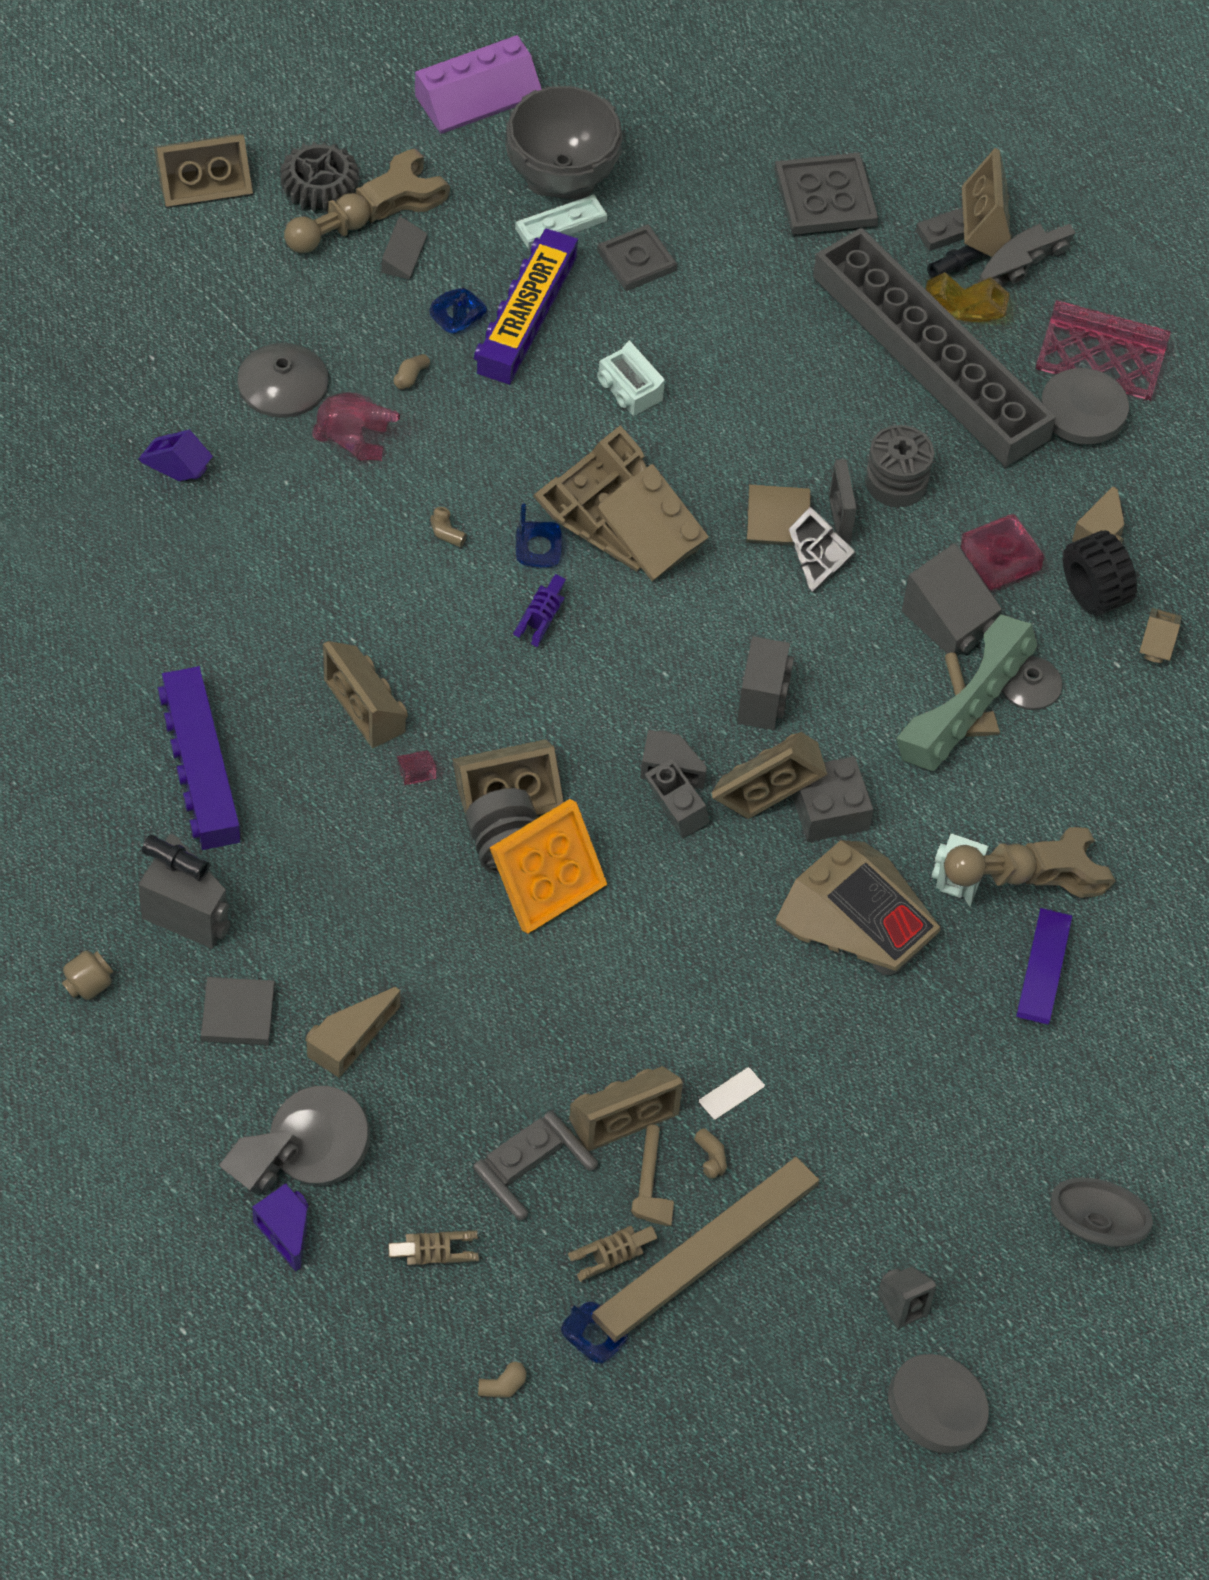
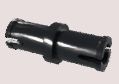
[927,245,984,281]
[142,834,210,881]

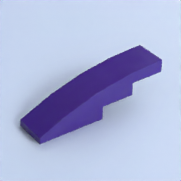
[1016,908,1072,1025]

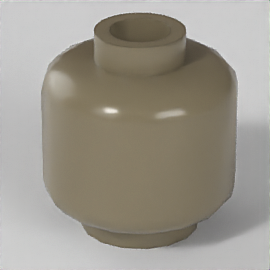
[62,950,114,1000]

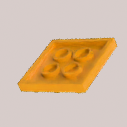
[489,799,607,933]

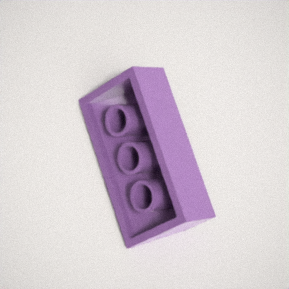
[415,35,541,134]

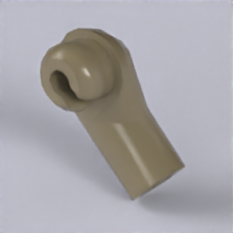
[393,354,430,389]
[430,507,467,548]
[694,1128,727,1179]
[478,1362,527,1398]

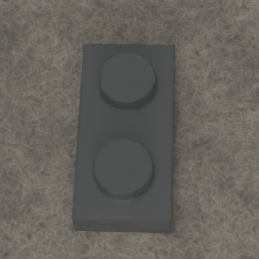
[915,207,964,251]

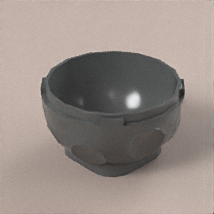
[505,86,623,199]

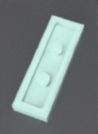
[515,195,607,249]

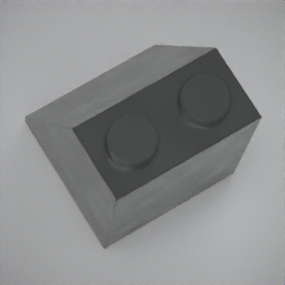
[902,543,1002,656]
[138,833,230,949]

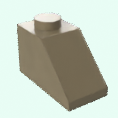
[1072,486,1124,543]
[1139,608,1182,663]

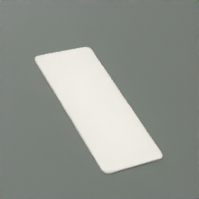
[699,1068,765,1119]

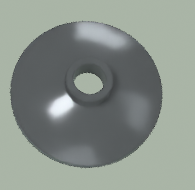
[1001,656,1062,710]

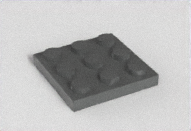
[774,152,878,235]

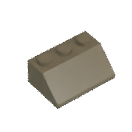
[154,134,253,207]
[962,148,1011,257]
[596,464,709,582]
[323,641,408,749]
[712,732,828,819]
[452,739,564,815]
[569,1066,683,1151]

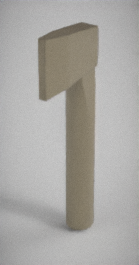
[945,652,1000,737]
[631,1124,674,1227]

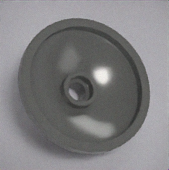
[237,343,328,418]
[1050,1177,1153,1247]

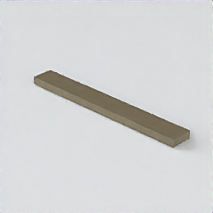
[592,1157,819,1342]

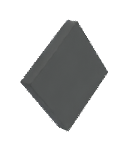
[597,224,677,291]
[829,459,857,545]
[201,977,275,1045]

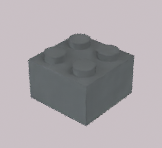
[737,636,794,730]
[792,756,873,842]

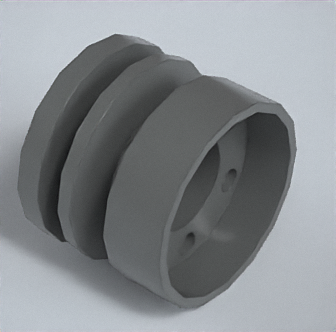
[865,425,935,507]
[466,788,536,873]

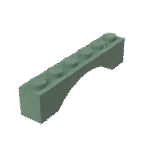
[896,614,1037,771]

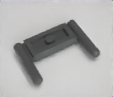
[473,1111,598,1221]

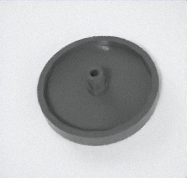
[1041,368,1129,444]
[270,1086,371,1186]
[888,1354,989,1453]

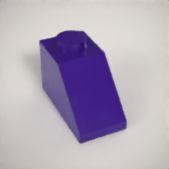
[138,429,213,481]
[252,1183,309,1272]

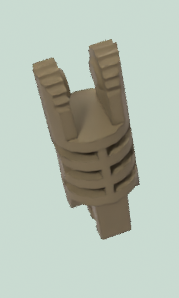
[568,1226,657,1282]
[388,1230,479,1265]

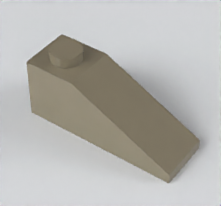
[306,987,401,1078]

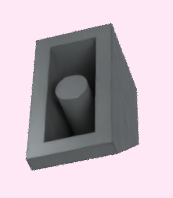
[640,730,707,789]
[877,1266,936,1329]

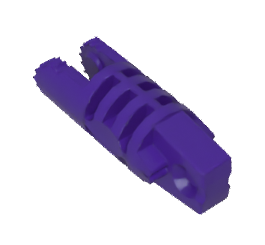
[513,574,566,647]

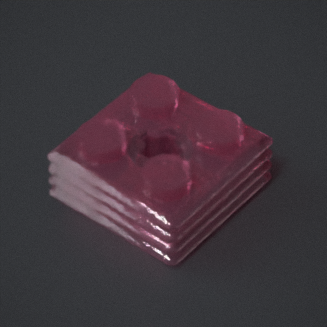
[960,514,1045,590]

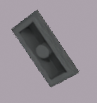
[382,217,427,280]

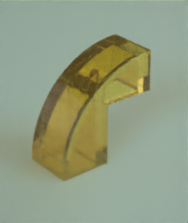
[925,272,1010,322]

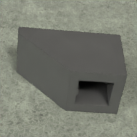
[645,758,710,839]
[219,1131,301,1196]

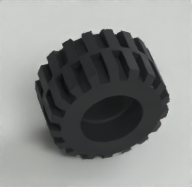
[1063,530,1137,616]

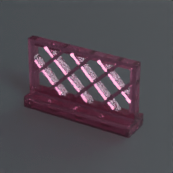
[1035,300,1171,401]

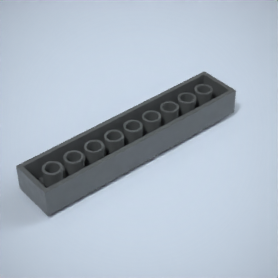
[813,227,1056,467]

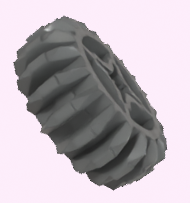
[280,140,359,212]

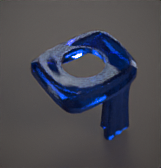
[429,288,487,334]
[515,503,562,567]
[561,1302,628,1364]

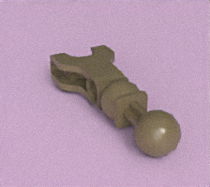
[284,149,450,253]
[944,827,1116,898]

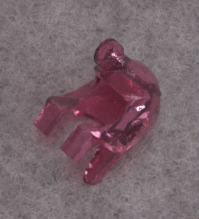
[312,392,400,461]

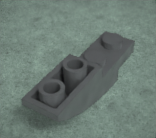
[973,224,1076,295]

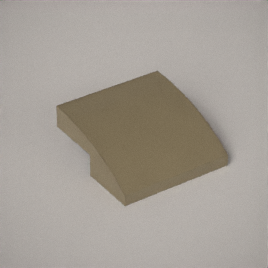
[746,485,810,546]

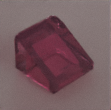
[397,750,436,785]

